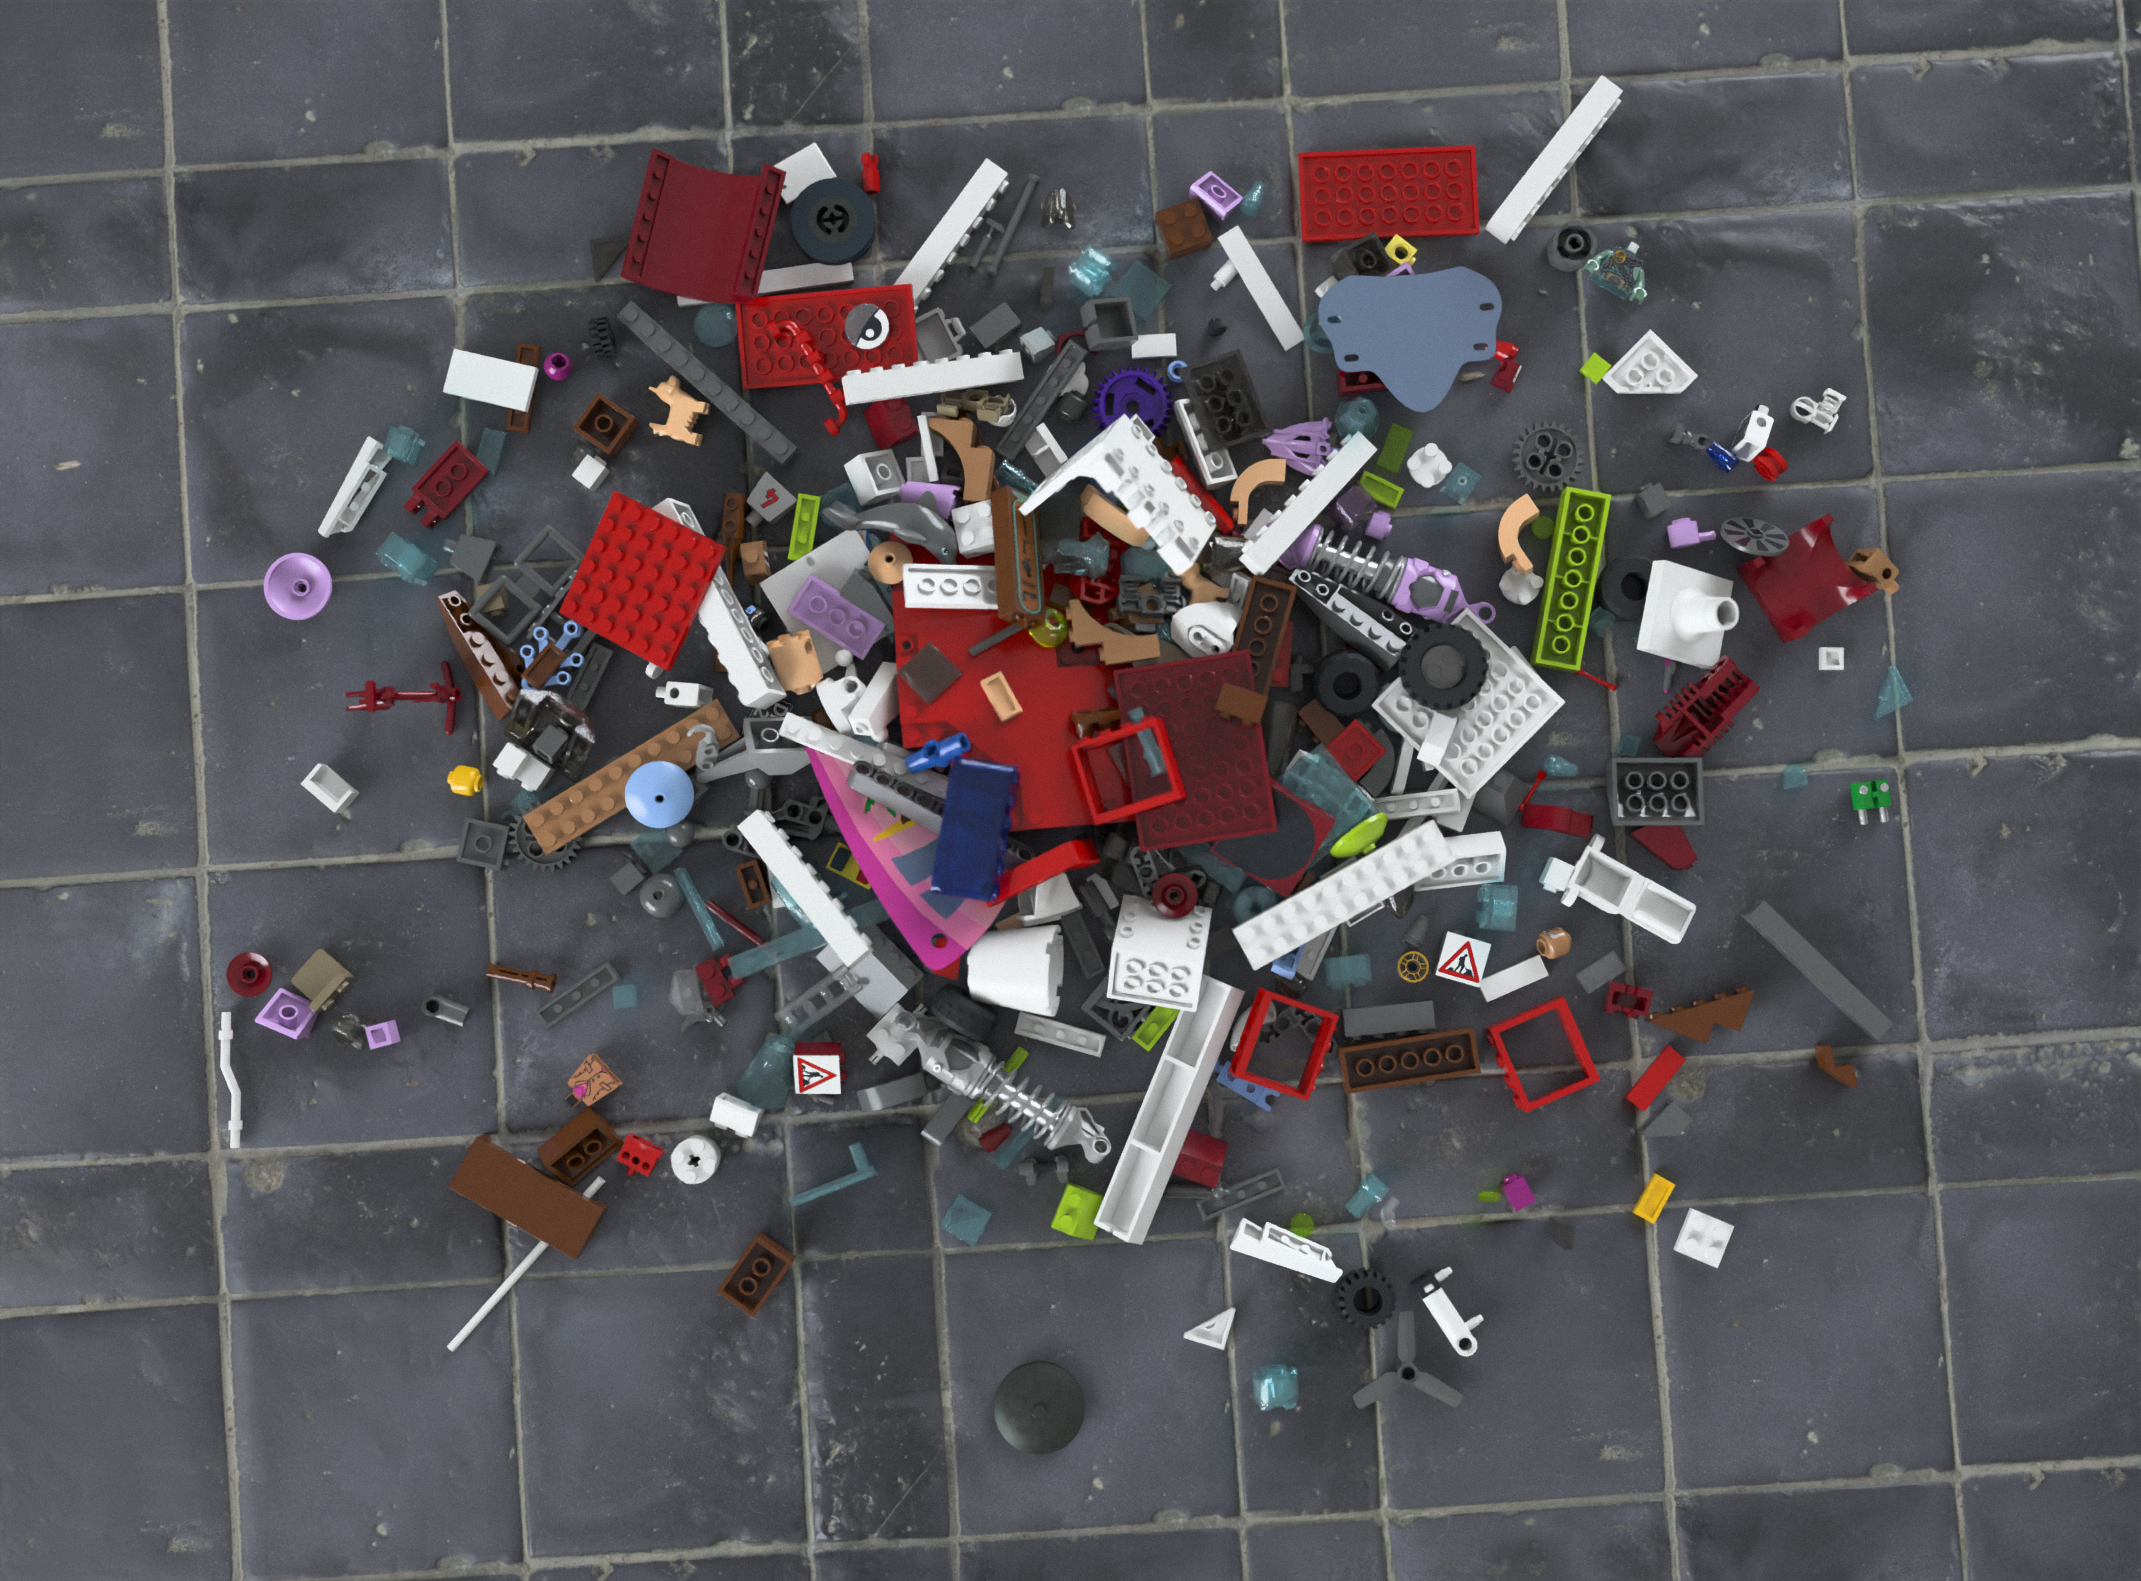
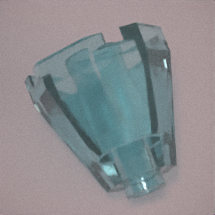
[1333,394,1382,439]

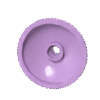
[264,553,332,620]

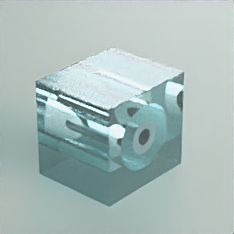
[1440,461,1482,504]

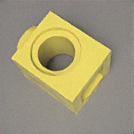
[1379,234,1417,269]

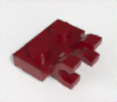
[694,954,747,1007]

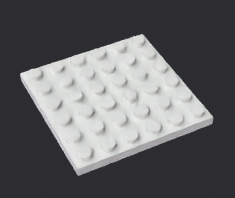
[1371,608,1565,800]

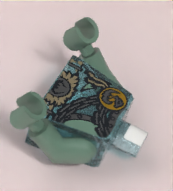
[1581,242,1647,304]

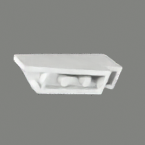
[318,436,395,538]
[1230,1218,1343,1283]

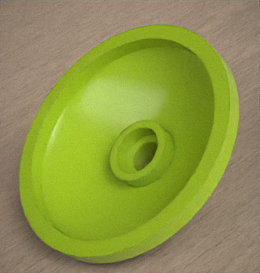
[1330,812,1388,858]

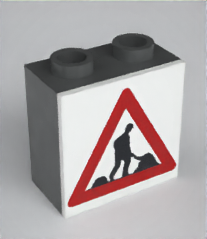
[1432,928,1491,987]

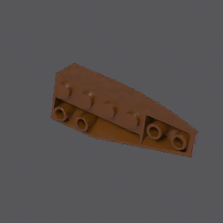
[436,590,545,721]

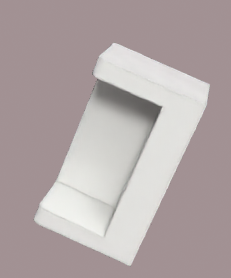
[301,763,359,813]

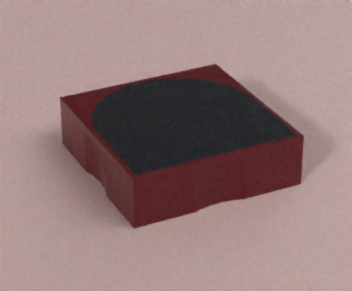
[1210,777,1337,899]

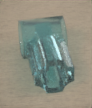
[1344,1173,1389,1220]

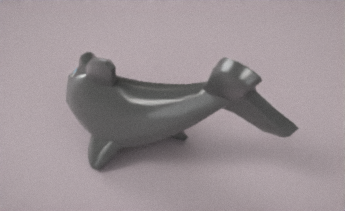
[822,491,959,565]

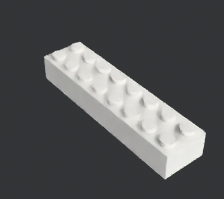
[1485,75,1623,245]

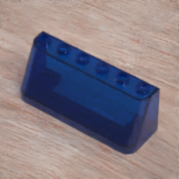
[931,756,1020,902]

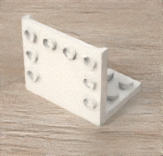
[1107,894,1212,1012]

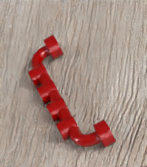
[766,319,848,437]

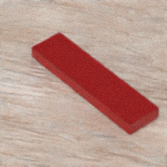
[1170,455,1235,534]

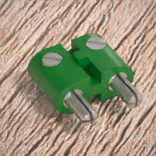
[1850,779,1891,825]

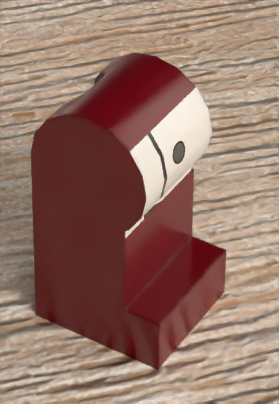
[1490,359,1522,393]

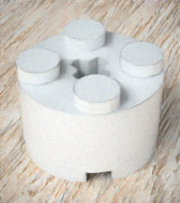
[671,1135,721,1184]

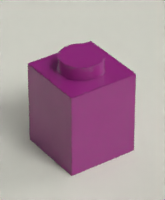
[1499,1173,1536,1211]

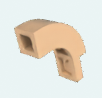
[1229,459,1286,528]
[1076,484,1150,549]
[1498,494,1539,577]

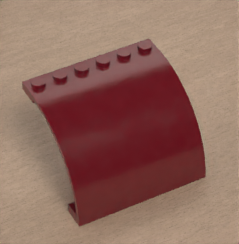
[620,149,786,304]

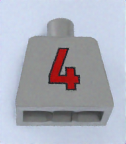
[745,471,797,528]

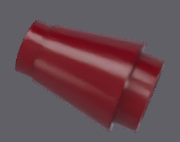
[978,1122,1012,1154]

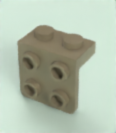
[291,949,354,1012]

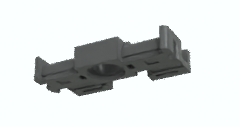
[1116,575,1186,618]

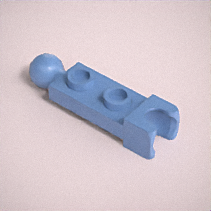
[1212,1059,1280,1112]

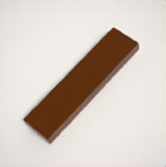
[505,343,541,434]

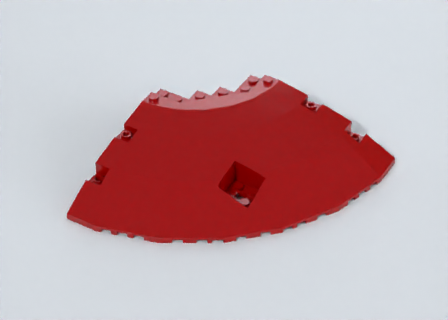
[890,530,1153,833]

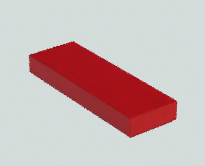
[1625,1045,1686,1112]

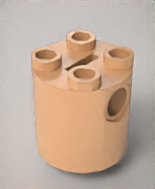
[766,629,824,695]

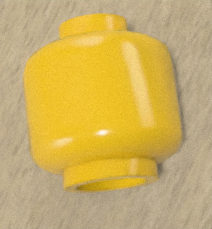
[447,765,484,796]

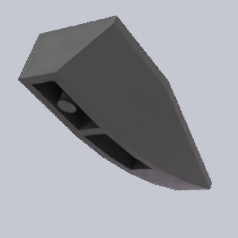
[1287,565,1418,672]

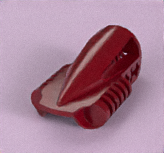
[1652,655,1760,758]

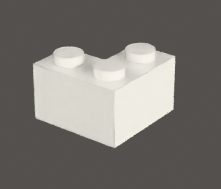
[493,742,556,792]

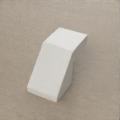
[1417,710,1458,766]

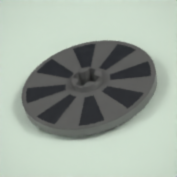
[1720,517,1789,556]

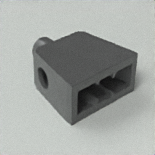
[443,534,502,584]

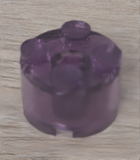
[1324,480,1377,531]

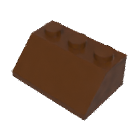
[537,1106,624,1187]

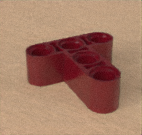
[1521,804,1594,838]

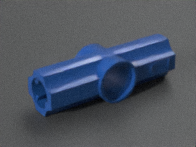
[905,732,970,774]

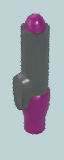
[1662,658,1676,694]

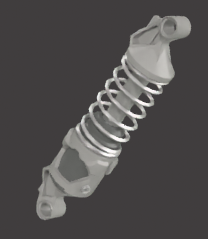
[890,1010,1111,1163]

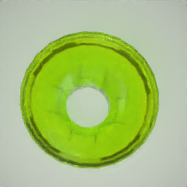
[1029,606,1068,647]

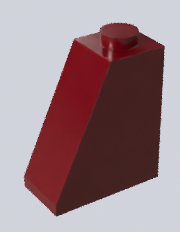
[1628,826,1698,872]

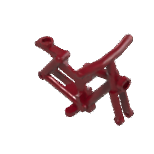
[345,661,461,735]

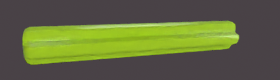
[967,1047,1029,1124]

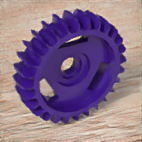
[1092,365,1174,439]

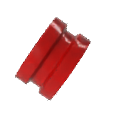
[1752,447,1788,482]

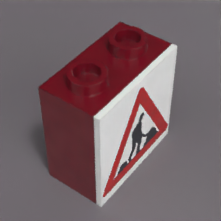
[793,1042,847,1094]

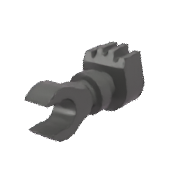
[1668,422,1709,450]

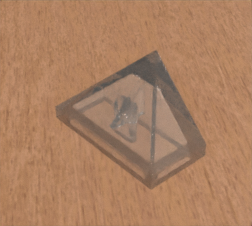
[668,969,704,1016]

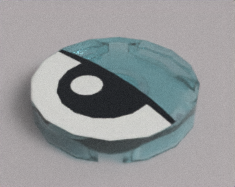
[845,304,890,349]

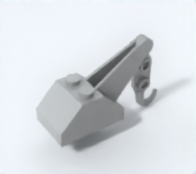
[687,716,812,783]

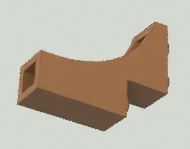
[929,416,996,506]
[1065,599,1160,666]

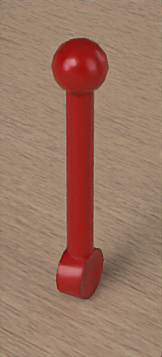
[1575,667,1617,691]
[1518,771,1547,812]

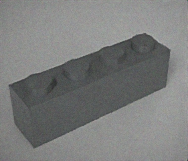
[1340,999,1436,1040]

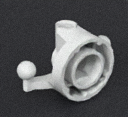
[816,649,890,742]

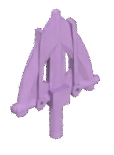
[1262,417,1340,477]

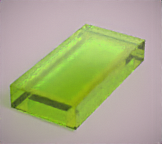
[1376,423,1413,474]

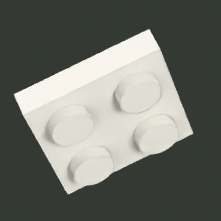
[1673,1208,1734,1268]

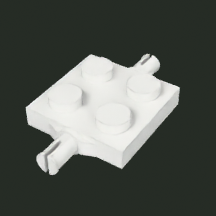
[866,1002,928,1066]

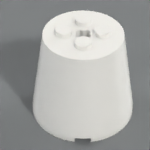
[967,925,1064,1016]

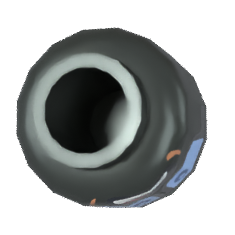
[741,602,770,635]

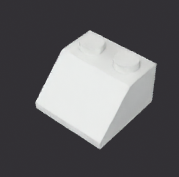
[844,449,906,506]
[710,1092,765,1138]

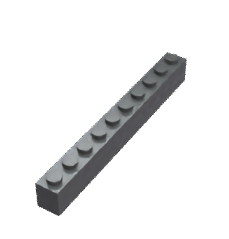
[616,300,800,469]

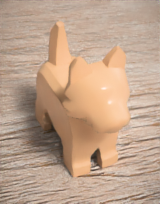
[649,375,711,446]
[1170,561,1230,617]

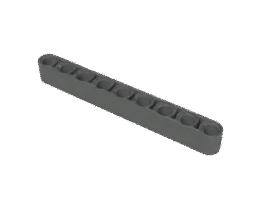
[846,760,1035,871]

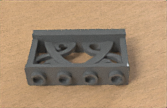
[1080,970,1152,1042]

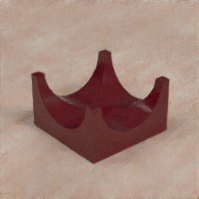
[1736,513,1878,643]

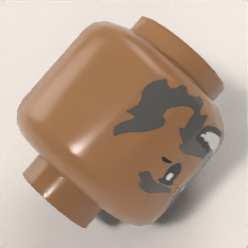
[1536,927,1572,959]

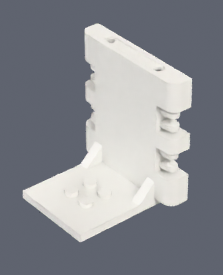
[1019,414,1216,575]

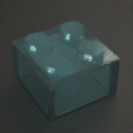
[376,532,441,586]
[1476,884,1518,931]

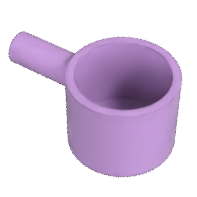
[1667,518,1716,549]

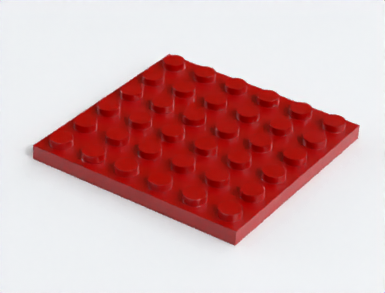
[559,490,727,671]

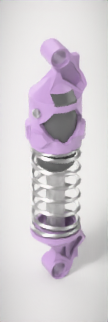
[1260,522,1496,624]

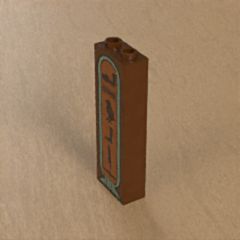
[991,485,1046,630]

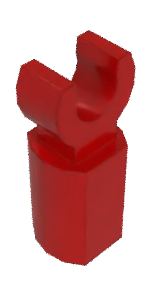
[861,152,880,194]

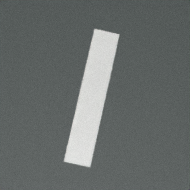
[1218,225,1306,351]

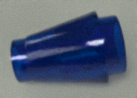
[1706,441,1740,474]

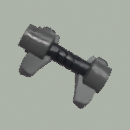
[1018,1154,1069,1185]

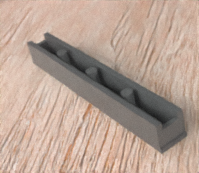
[1741,900,1894,1041]

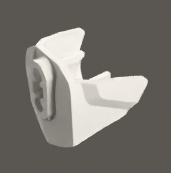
[1171,601,1243,658]
[1016,873,1083,927]

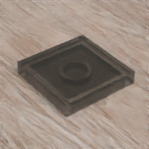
[897,641,962,705]

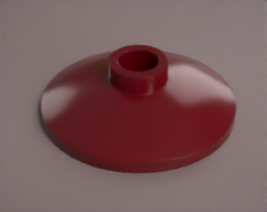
[1152,873,1197,918]
[226,952,272,997]

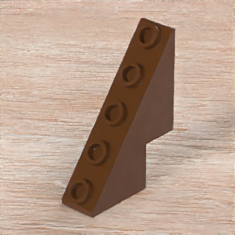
[1644,986,1755,1043]

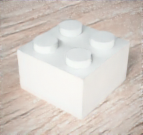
[951,499,994,559]

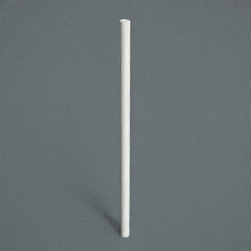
[447,1176,605,1352]

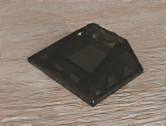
[504,689,596,784]

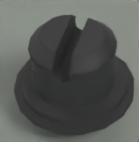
[1208,318,1227,337]

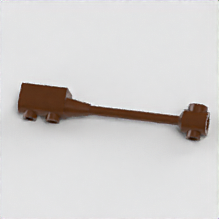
[714,493,748,674]

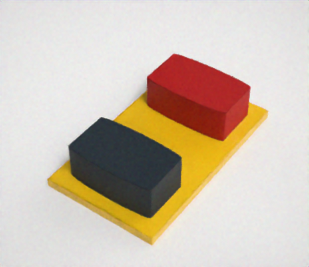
[826,842,871,890]

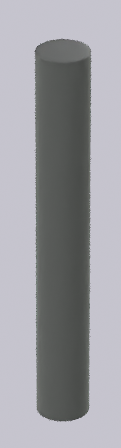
[969,624,1024,656]

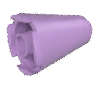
[898,481,963,527]

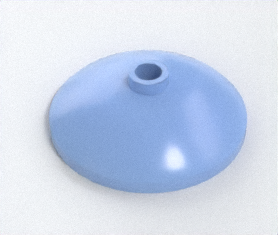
[625,761,694,828]

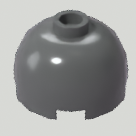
[640,873,686,917]

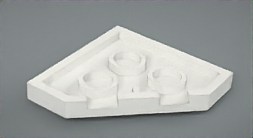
[1602,329,1698,394]

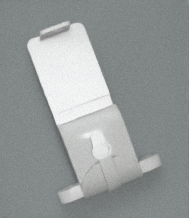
[1561,833,1696,944]

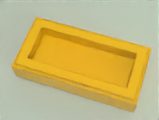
[1632,1173,1675,1224]

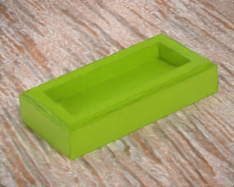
[1354,470,1405,511]

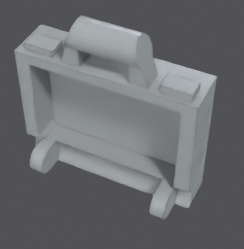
[915,307,966,364]

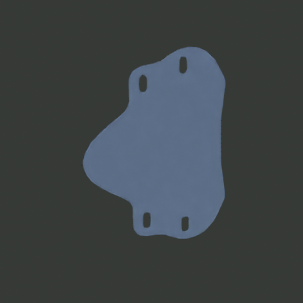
[1318,266,1502,413]

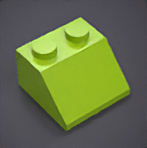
[1051,1181,1104,1241]

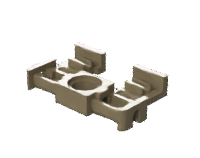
[936,388,1011,423]

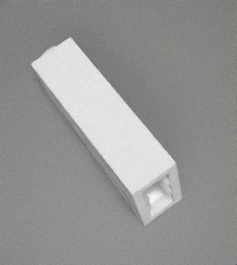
[848,662,900,736]

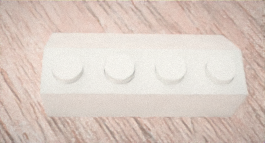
[1174,396,1238,491]
[1414,831,1506,892]

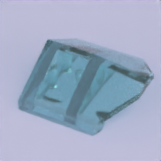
[819,482,864,534]

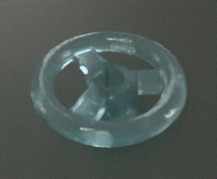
[1303,311,1342,354]

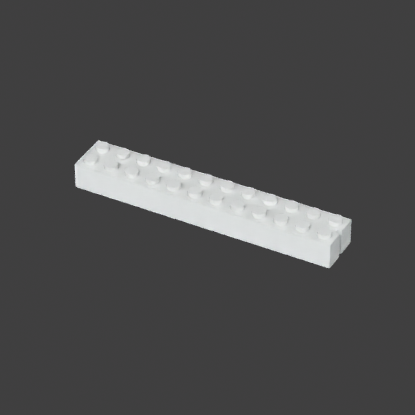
[1093,974,1245,1245]

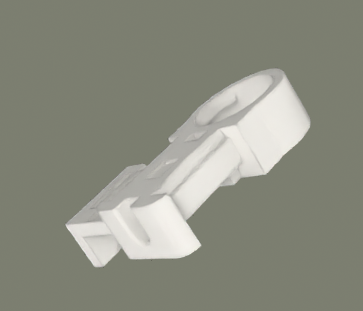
[1790,388,1846,434]

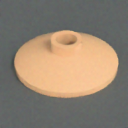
[868,541,913,584]

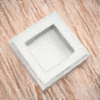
[1819,647,1844,670]

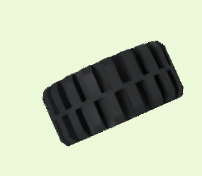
[1398,623,1488,711]

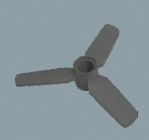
[1352,1310,1463,1409]

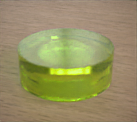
[1531,516,1555,540]
[1478,1191,1501,1202]
[1291,1213,1314,1237]

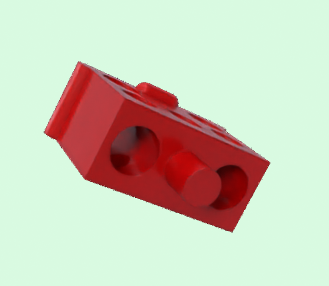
[616,1133,665,1177]

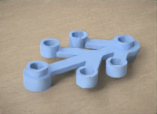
[520,620,585,695]

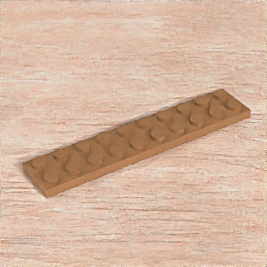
[523,699,741,855]

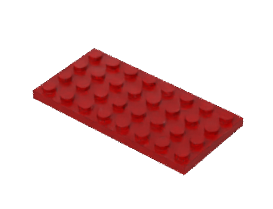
[1297,145,1480,243]
[735,284,919,390]

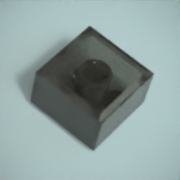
[1329,231,1396,280]

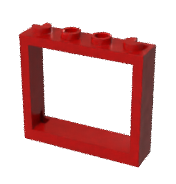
[1071,715,1187,825]
[1228,987,1339,1101]
[1485,996,1601,1113]

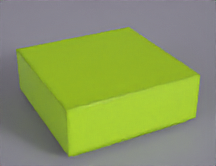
[1579,352,1611,384]

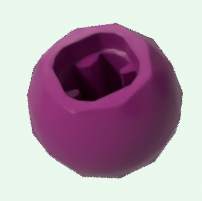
[544,352,573,381]

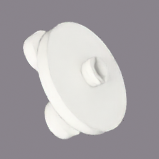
[1407,443,1452,488]
[1499,566,1544,605]

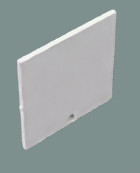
[759,530,894,674]

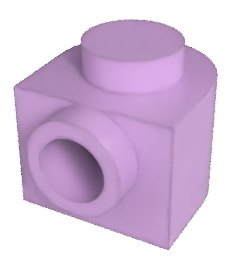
[1364,511,1392,540]

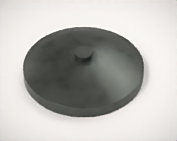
[994,1361,1085,1455]

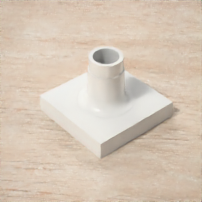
[1637,560,1739,669]

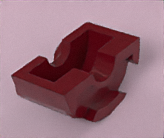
[1604,981,1653,1019]

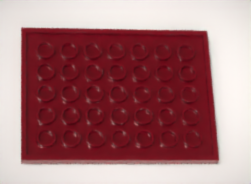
[1113,649,1278,852]

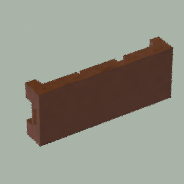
[448,1135,609,1260]

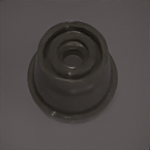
[1202,532,1248,578]

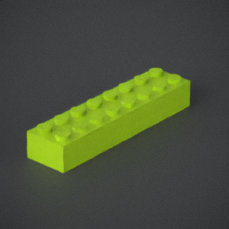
[1530,486,1611,673]

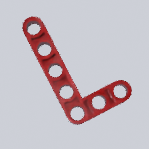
[979,839,1101,907]

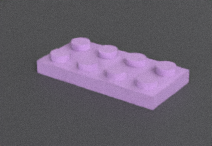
[787,574,886,660]

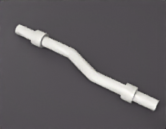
[219,1012,243,1148]

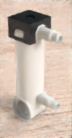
[1411,1267,1484,1356]

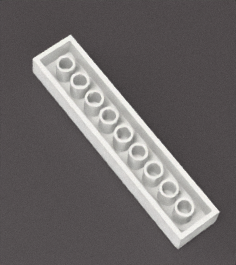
[652,498,787,710]
[1231,820,1456,970]

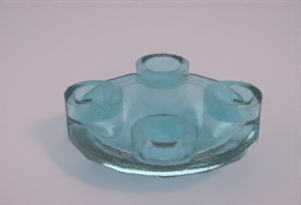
[694,303,738,347]

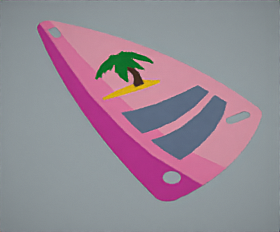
[804,745,1008,970]

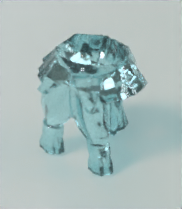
[1054,532,1111,581]

